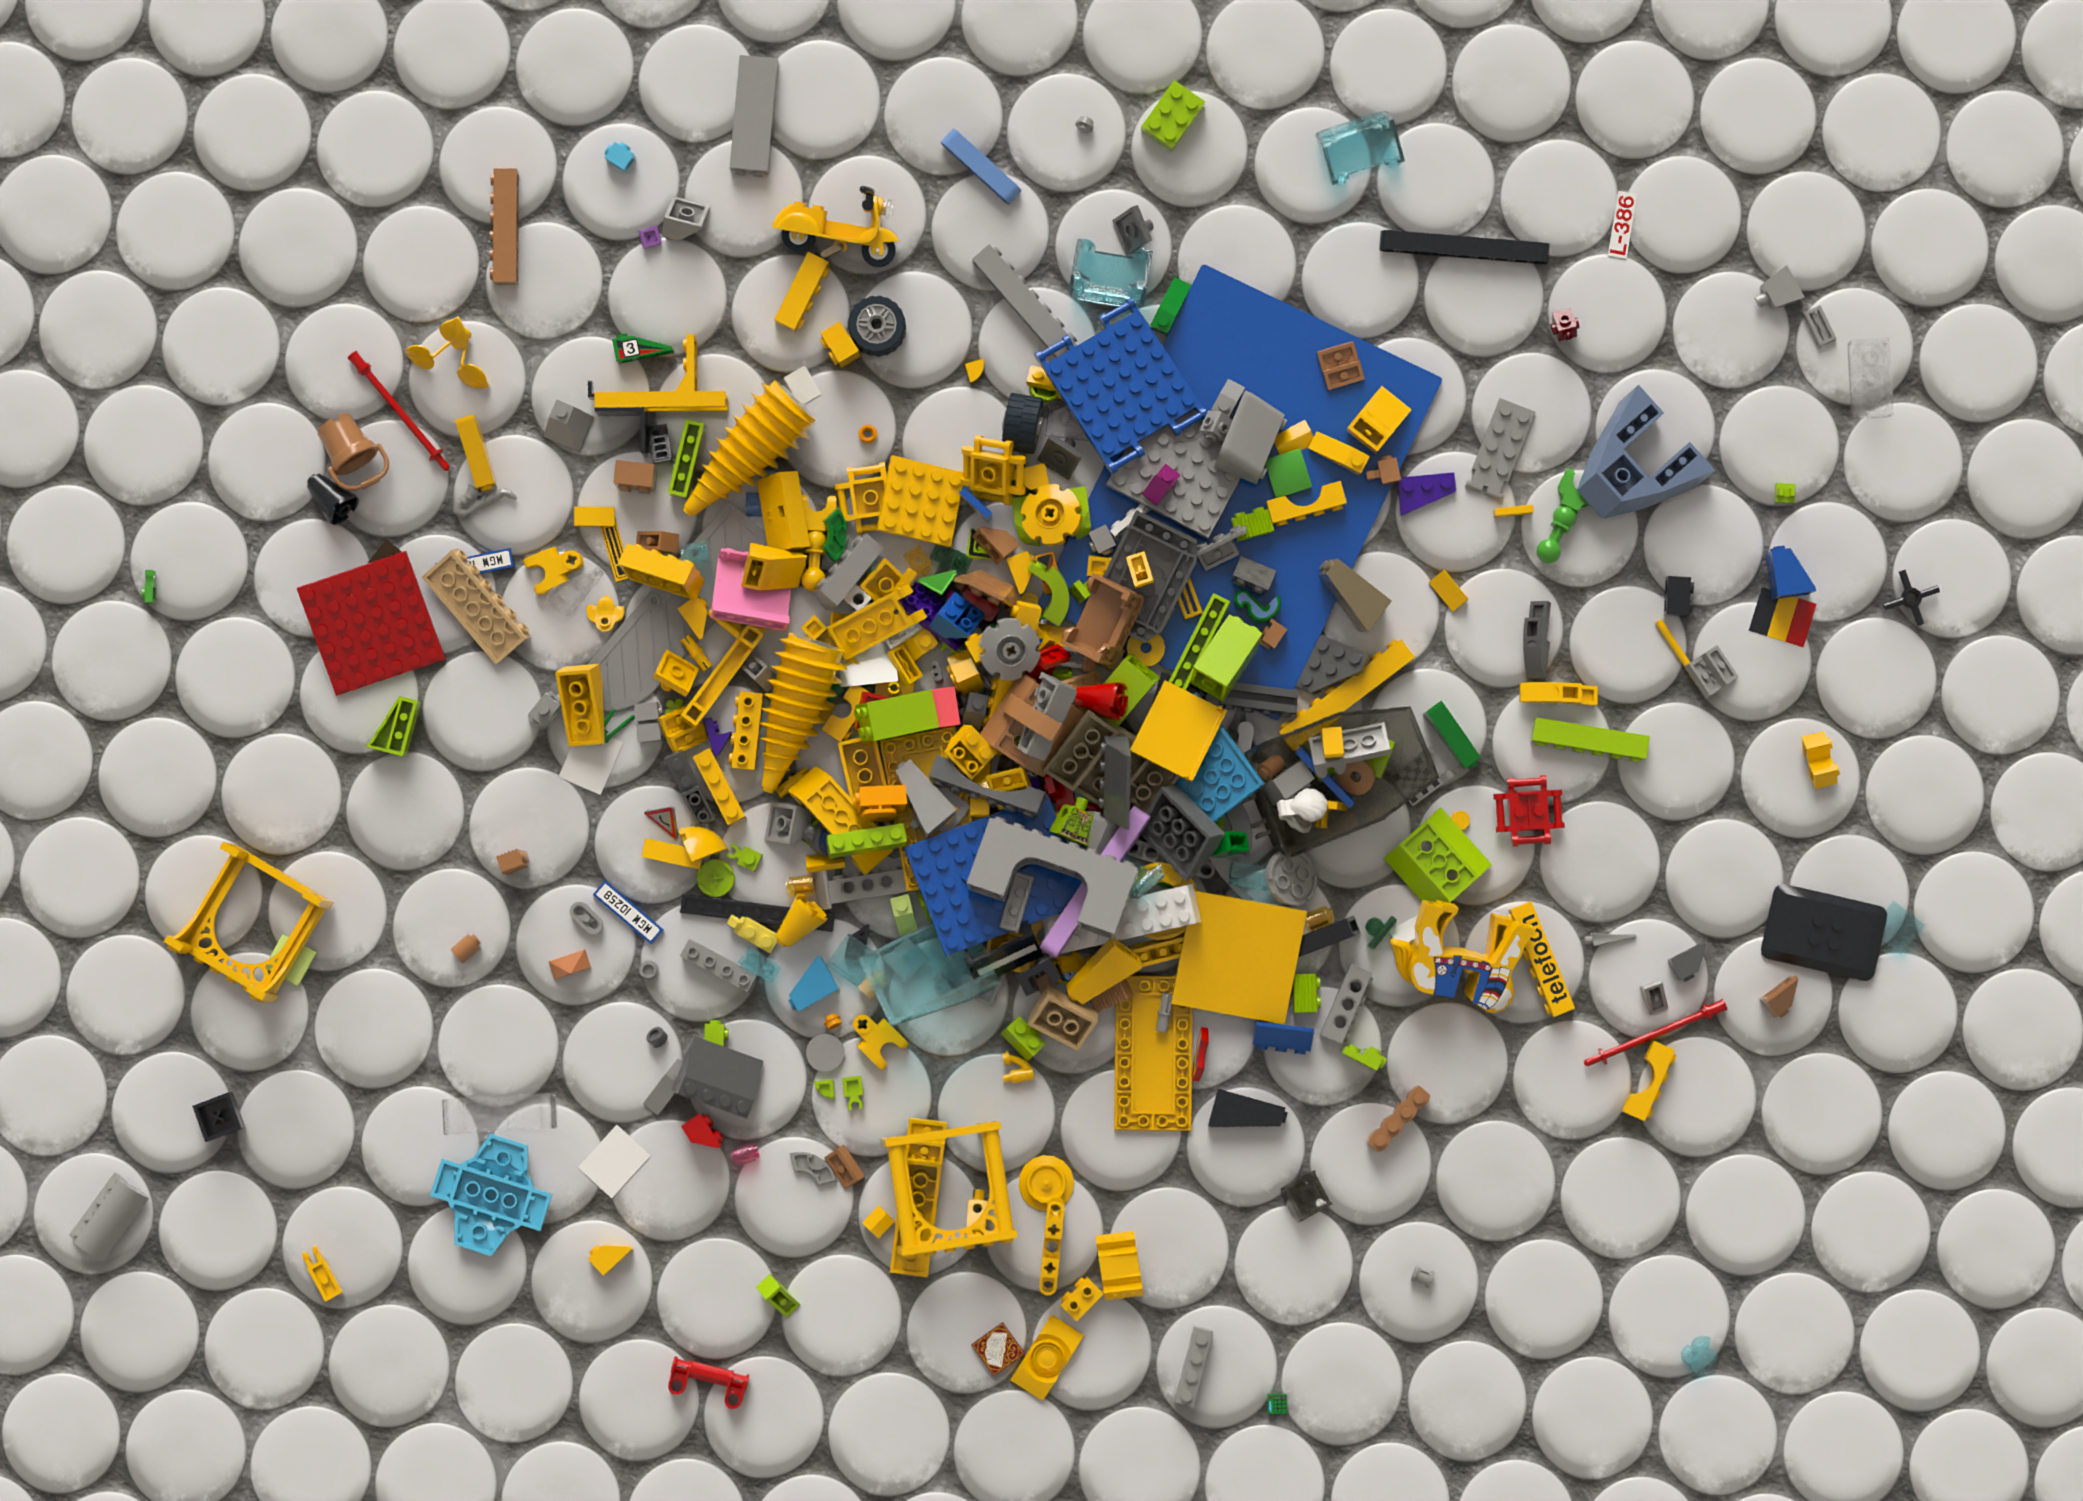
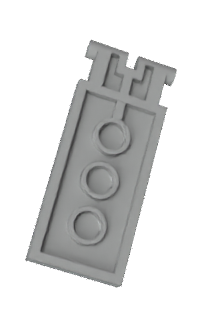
[1465,398,1535,501]

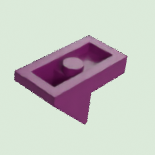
[1142,463,1180,506]

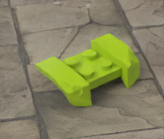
[1012,486,1091,546]

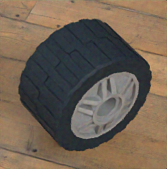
[848,295,906,357]
[1002,393,1043,454]

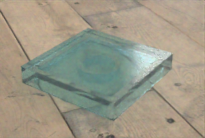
[1882,901,1924,955]
[826,933,880,986]

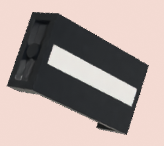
[964,921,1044,985]

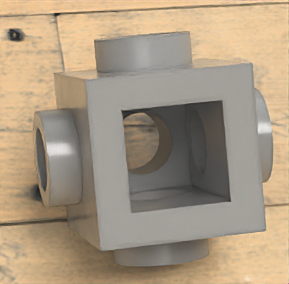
[1199,410,1233,442]

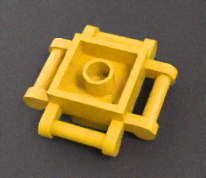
[961,435,1026,506]
[834,462,887,535]

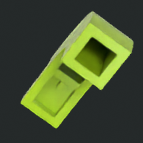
[1028,561,1069,627]

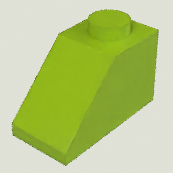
[756,1274,800,1318]

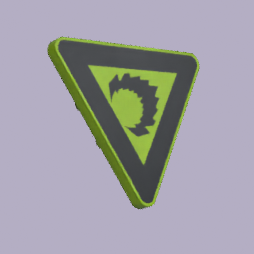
[966,528,993,561]

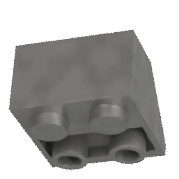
[1231,556,1276,595]

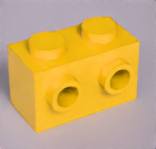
[1060,1277,1104,1321]

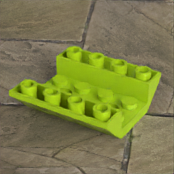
[1383,807,1492,903]

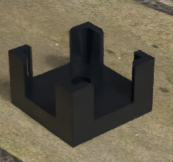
[1016,957,1066,997]

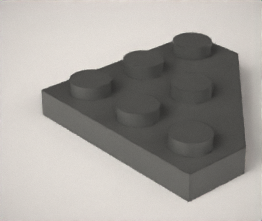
[1296,634,1371,694]

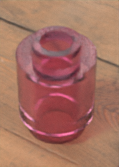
[730,1142,760,1166]

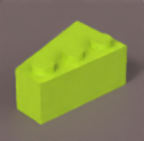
[366,696,421,758]

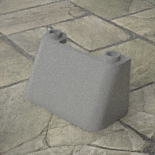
[1214,390,1287,484]

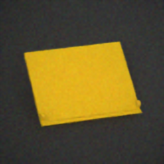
[1130,680,1227,781]

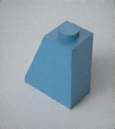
[788,955,839,1012]

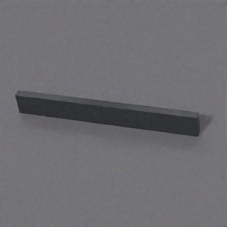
[680,894,835,932]

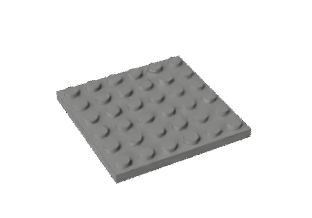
[1106,409,1241,539]

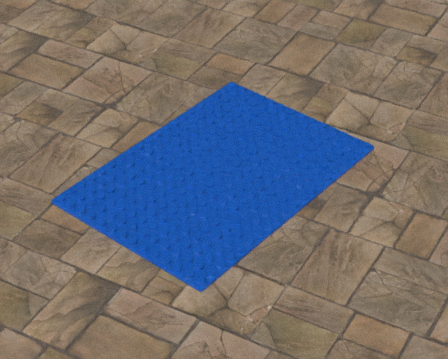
[1038,265,1442,720]

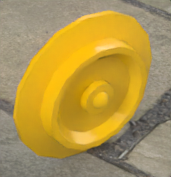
[1019,1155,1074,1211]

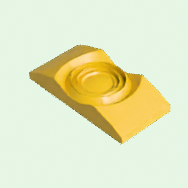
[1010,1314,1084,1401]

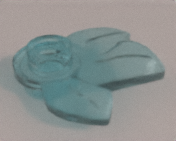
[1681,1336,1718,1375]

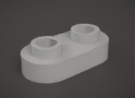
[570,902,603,935]

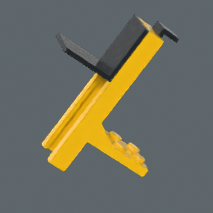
[588,334,728,457]

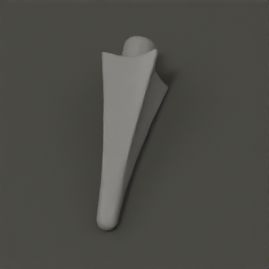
[1584,933,1637,947]

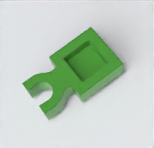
[142,570,156,604]

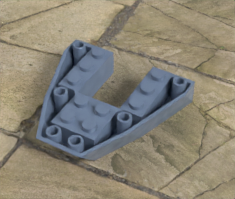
[1577,385,1715,519]

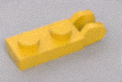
[302,1246,343,1302]

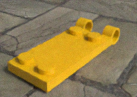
[827,583,927,661]

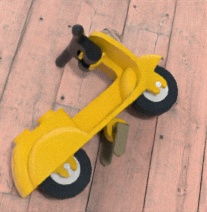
[772,186,900,267]

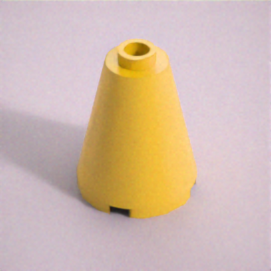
[776,894,828,947]

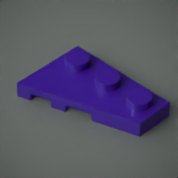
[1397,472,1456,516]

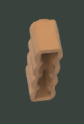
[1367,1086,1430,1152]

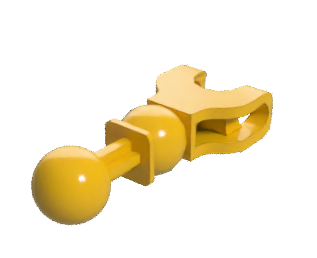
[801,494,836,591]

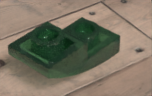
[929,545,973,575]

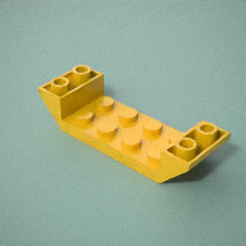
[787,766,893,875]

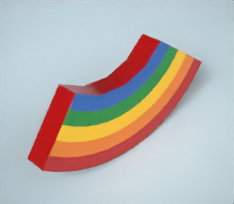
[1192,1027,1209,1082]

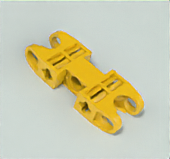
[1039,1197,1065,1295]

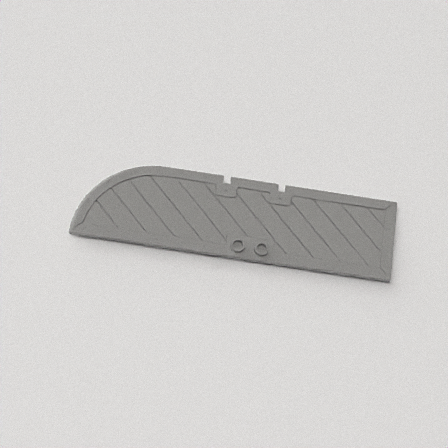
[587,501,767,713]

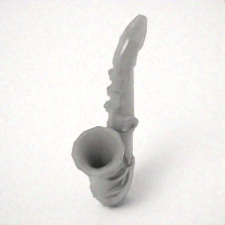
[453,484,517,518]

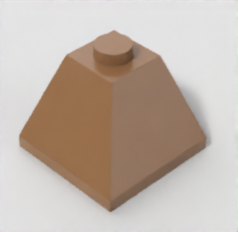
[1760,976,1799,1018]

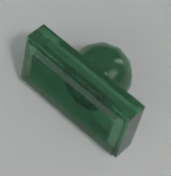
[1365,916,1397,950]

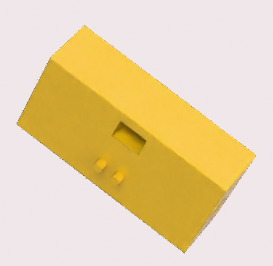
[757,471,810,552]

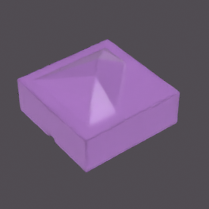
[638,225,662,249]

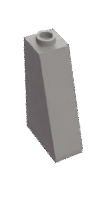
[895,759,956,839]

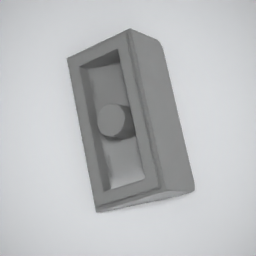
[813,871,833,910]

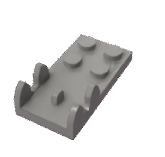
[1308,722,1391,778]

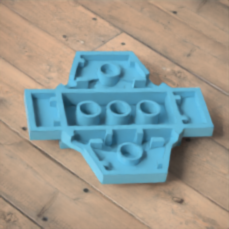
[430,1133,553,1256]

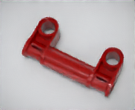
[668,1356,750,1409]

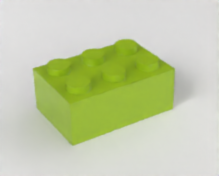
[1141,80,1205,152]

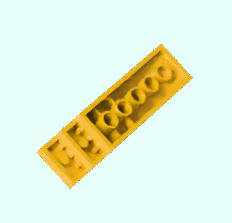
[890,1117,948,1277]

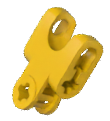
[523,547,584,595]
[853,1014,909,1070]

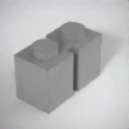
[634,702,664,743]

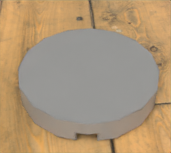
[806,1034,844,1072]

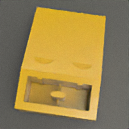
[1346,386,1412,454]
[741,543,807,591]

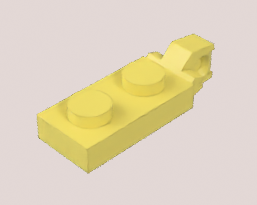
[727,915,777,953]

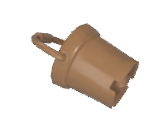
[317,413,389,491]

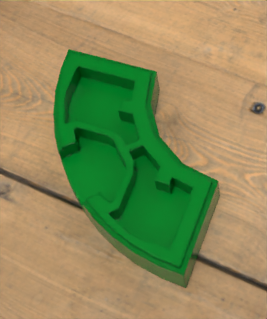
[822,508,847,562]

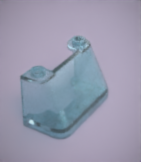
[1315,111,1405,185]
[1069,239,1153,308]

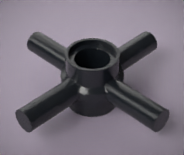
[1883,569,1940,626]

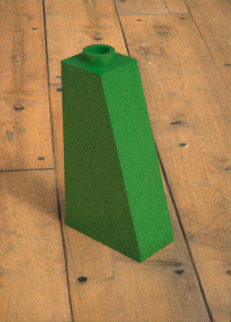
[1423,700,1481,770]

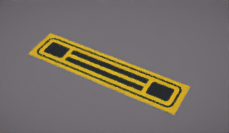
[600,518,628,582]

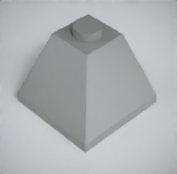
[661,196,710,240]
[544,399,594,452]
[764,802,813,845]

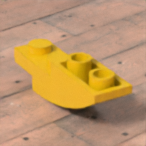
[1519,682,1598,706]

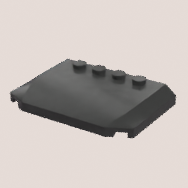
[1103,510,1197,643]

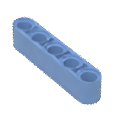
[940,128,1022,205]

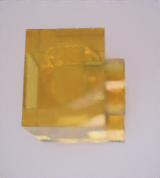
[903,544,933,576]

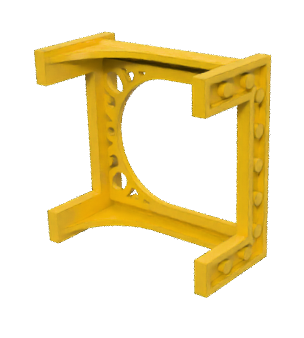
[164,841,334,1003]
[880,1121,1018,1259]

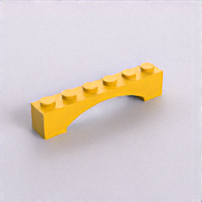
[679,625,764,729]

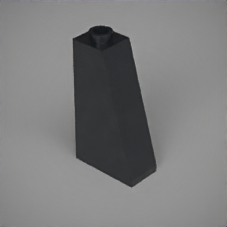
[1298,915,1361,957]
[1208,1089,1288,1127]

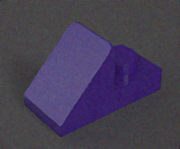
[704,717,732,757]

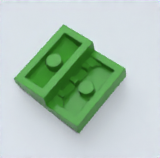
[1265,448,1312,498]

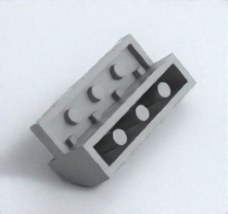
[69,1172,149,1262]

